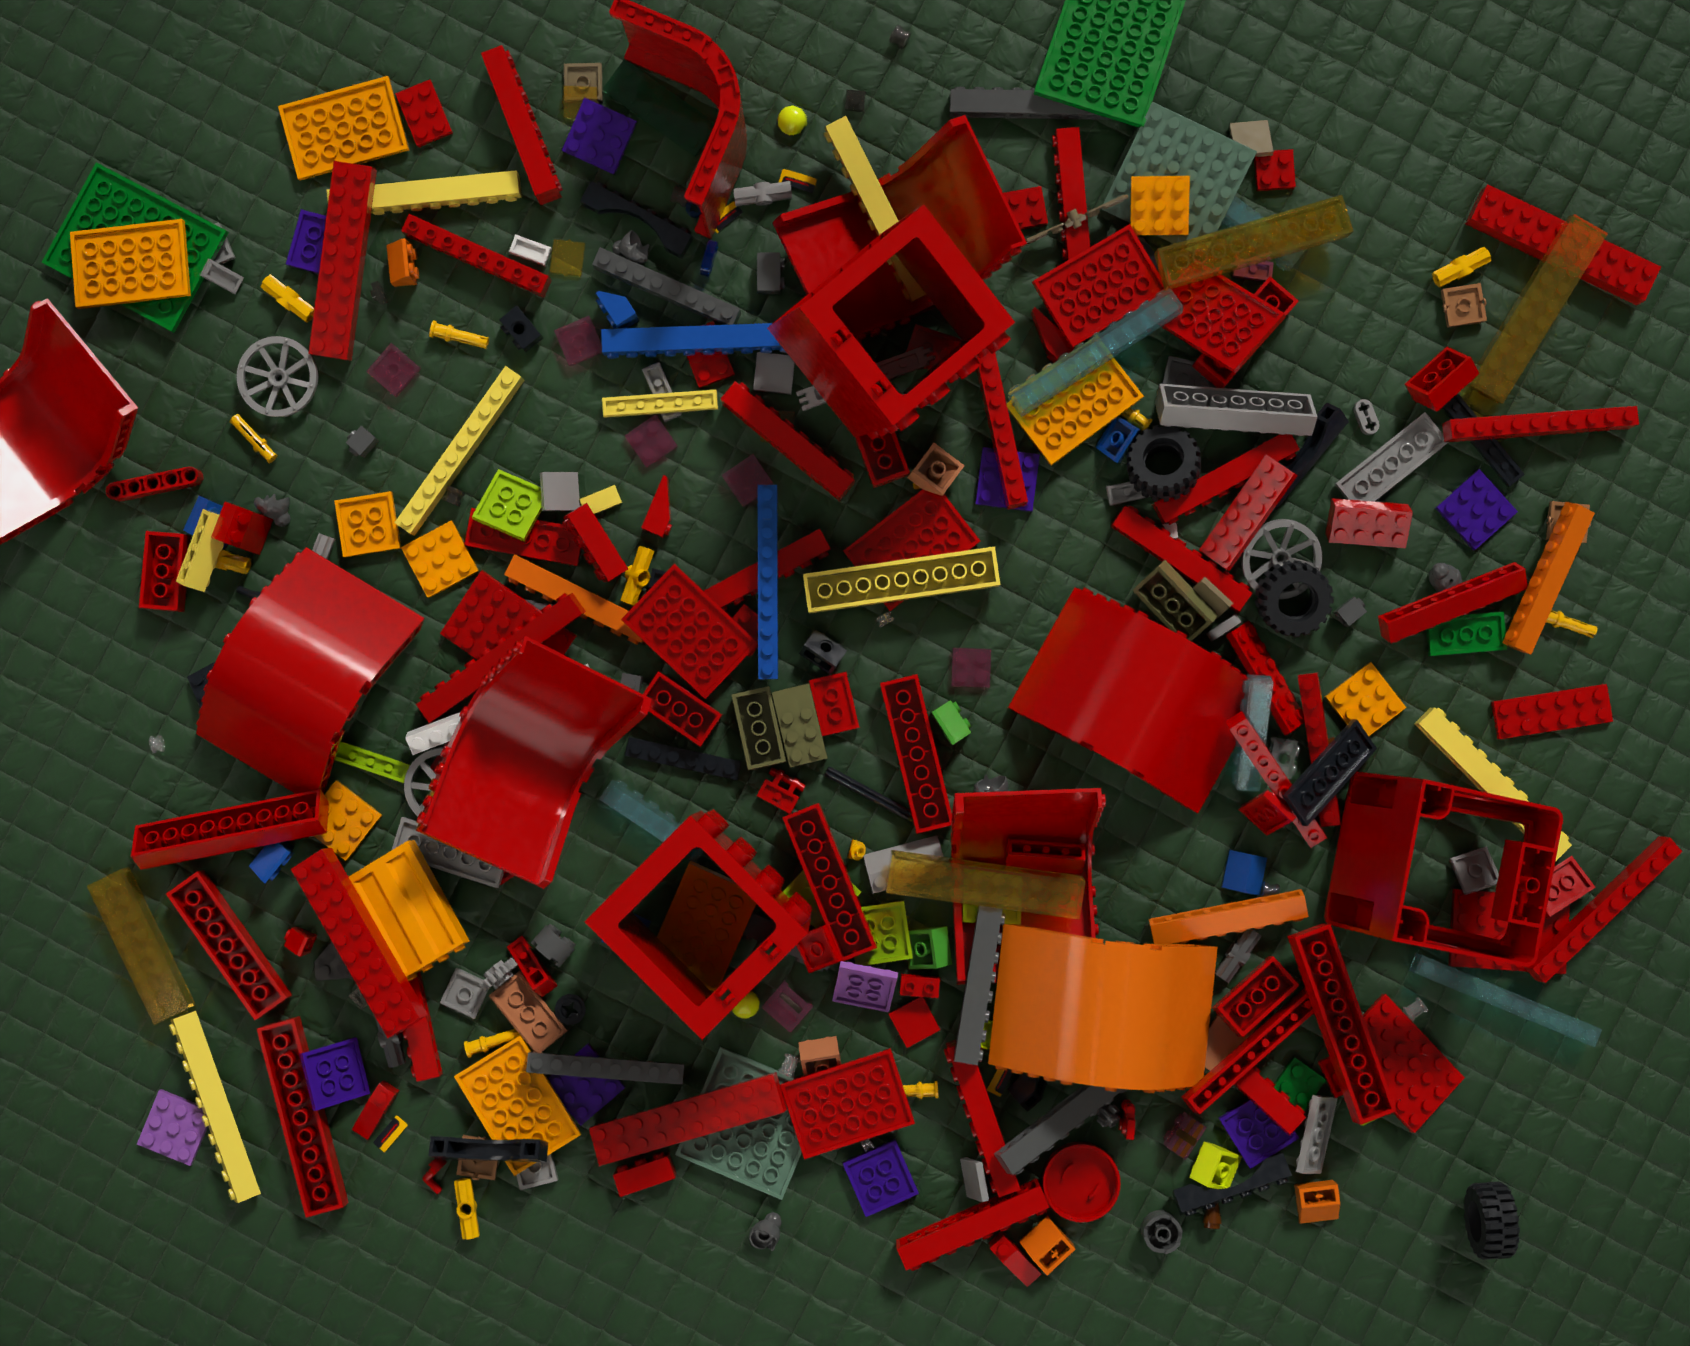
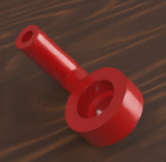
[422,1158,448,1194]

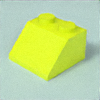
[1190,1142,1242,1189]

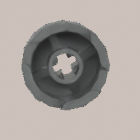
[531,924,576,967]
[1140,1209,1182,1254]

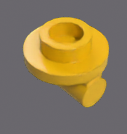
[847,839,866,861]

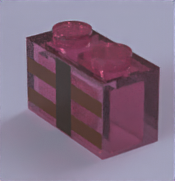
[1163,1111,1207,1160]

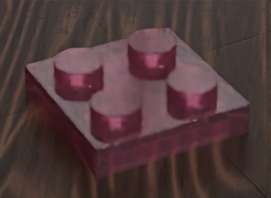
[554,316,602,366]
[366,343,421,398]
[625,415,678,468]
[721,454,774,507]
[951,648,991,688]

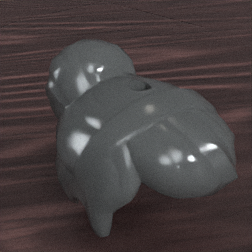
[612,230,650,264]
[254,494,291,527]
[1429,563,1463,593]
[974,774,1009,793]
[749,1212,782,1251]

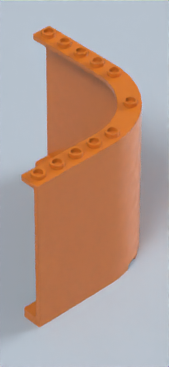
[988,924,1218,1093]

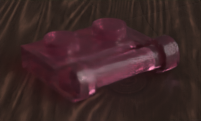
[761,981,813,1033]

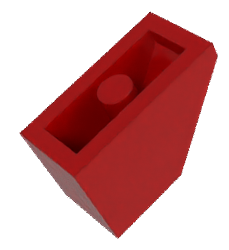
[284,926,318,957]

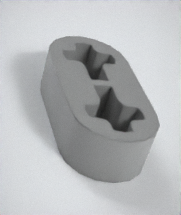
[1353,399,1380,435]
[1206,614,1241,641]

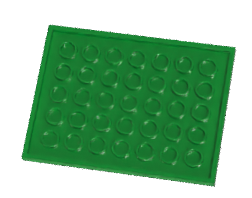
[1034,0,1186,128]
[41,162,229,333]

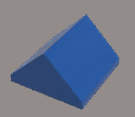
[1095,416,1141,463]
[1222,850,1267,895]

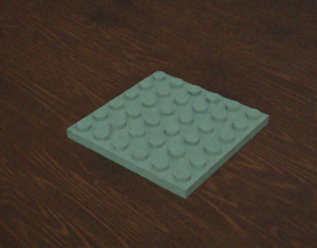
[1102,102,1257,258]
[675,1046,802,1200]

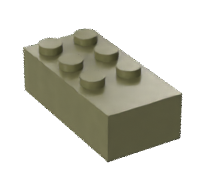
[1133,560,1218,641]
[772,683,827,767]
[732,686,787,771]

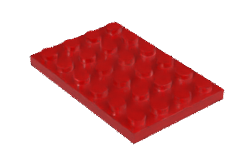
[1032,224,1169,348]
[1146,259,1286,374]
[843,489,981,611]
[621,563,758,699]
[440,570,577,660]
[1448,889,1570,974]
[1363,994,1465,1133]
[780,1048,915,1159]

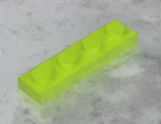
[335,741,410,783]

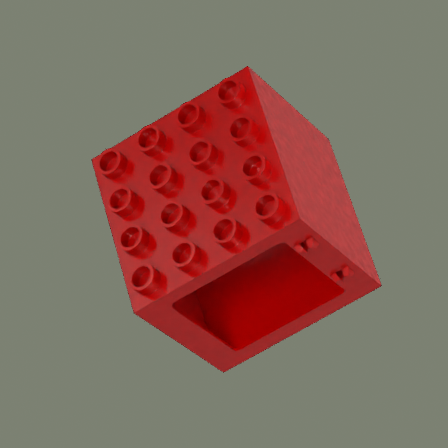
[767,204,1015,440]
[584,809,812,1040]

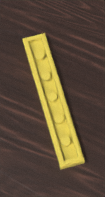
[602,390,718,418]

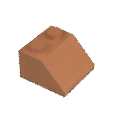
[907,443,964,495]
[798,1036,841,1076]

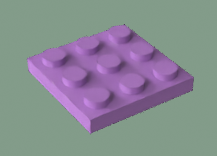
[832,961,898,1013]
[137,1089,208,1166]

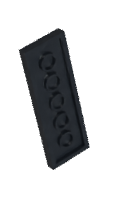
[1282,719,1377,826]

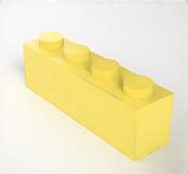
[176,509,224,592]

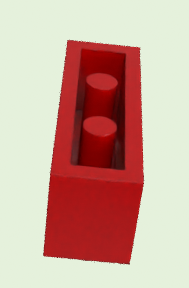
[613,1152,677,1197]

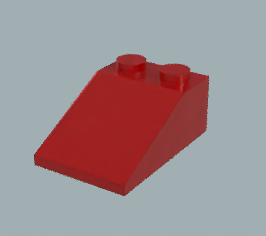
[211,501,273,555]

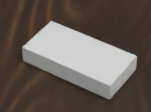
[509,234,552,266]

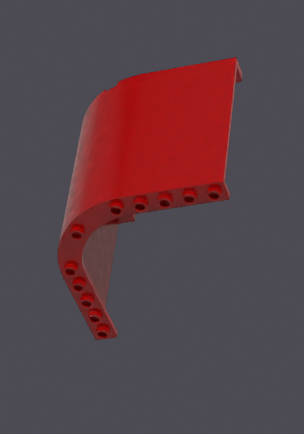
[609,0,747,239]
[772,115,1027,342]
[0,298,138,545]
[196,547,425,794]
[1008,587,1262,813]
[416,636,652,889]
[951,788,1106,985]

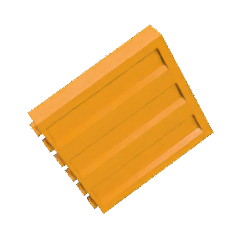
[349,840,470,981]

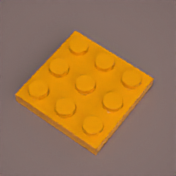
[1130,176,1190,235]
[334,491,401,558]
[401,520,479,598]
[1324,662,1406,736]
[314,780,383,861]

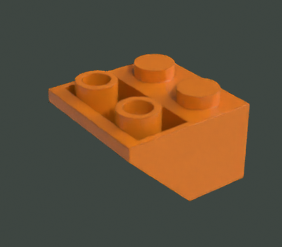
[387,238,419,287]
[1294,1180,1340,1224]
[1019,1215,1076,1275]

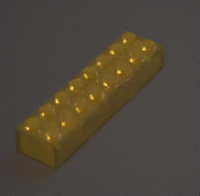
[87,867,196,1025]

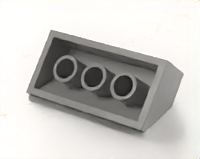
[863,835,948,893]

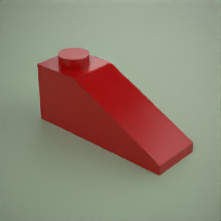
[1031,307,1077,365]
[641,475,673,538]
[507,936,558,997]
[352,1080,400,1140]
[988,1231,1041,1287]

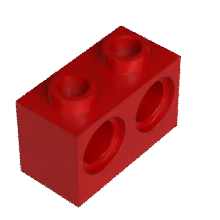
[899,973,940,998]

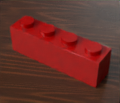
[1005,839,1086,874]
[1234,1066,1306,1136]

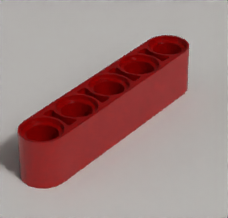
[106,467,204,502]

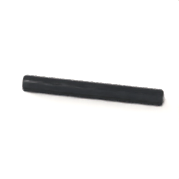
[825,767,911,819]

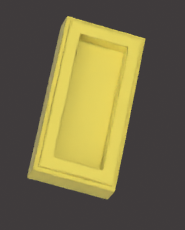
[579,485,622,515]

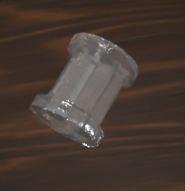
[1402,997,1428,1022]
[778,1053,801,1078]

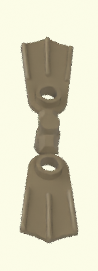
[1025,194,1128,245]

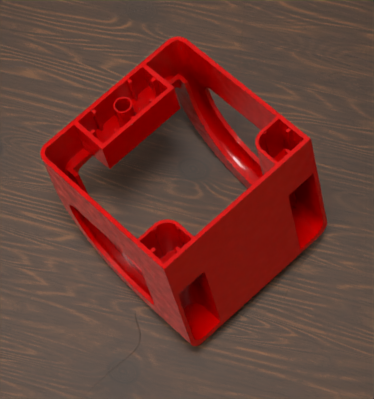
[1324,772,1563,967]

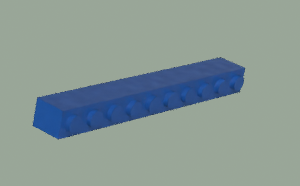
[601,323,786,359]
[758,485,778,680]

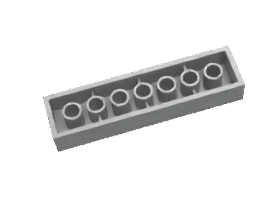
[1155,384,1317,436]

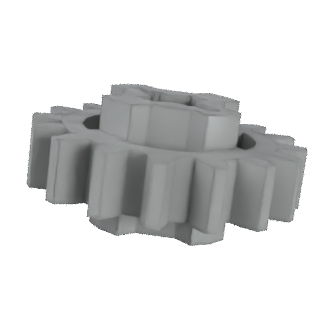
[479,958,518,992]

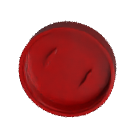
[1042,1141,1121,1222]

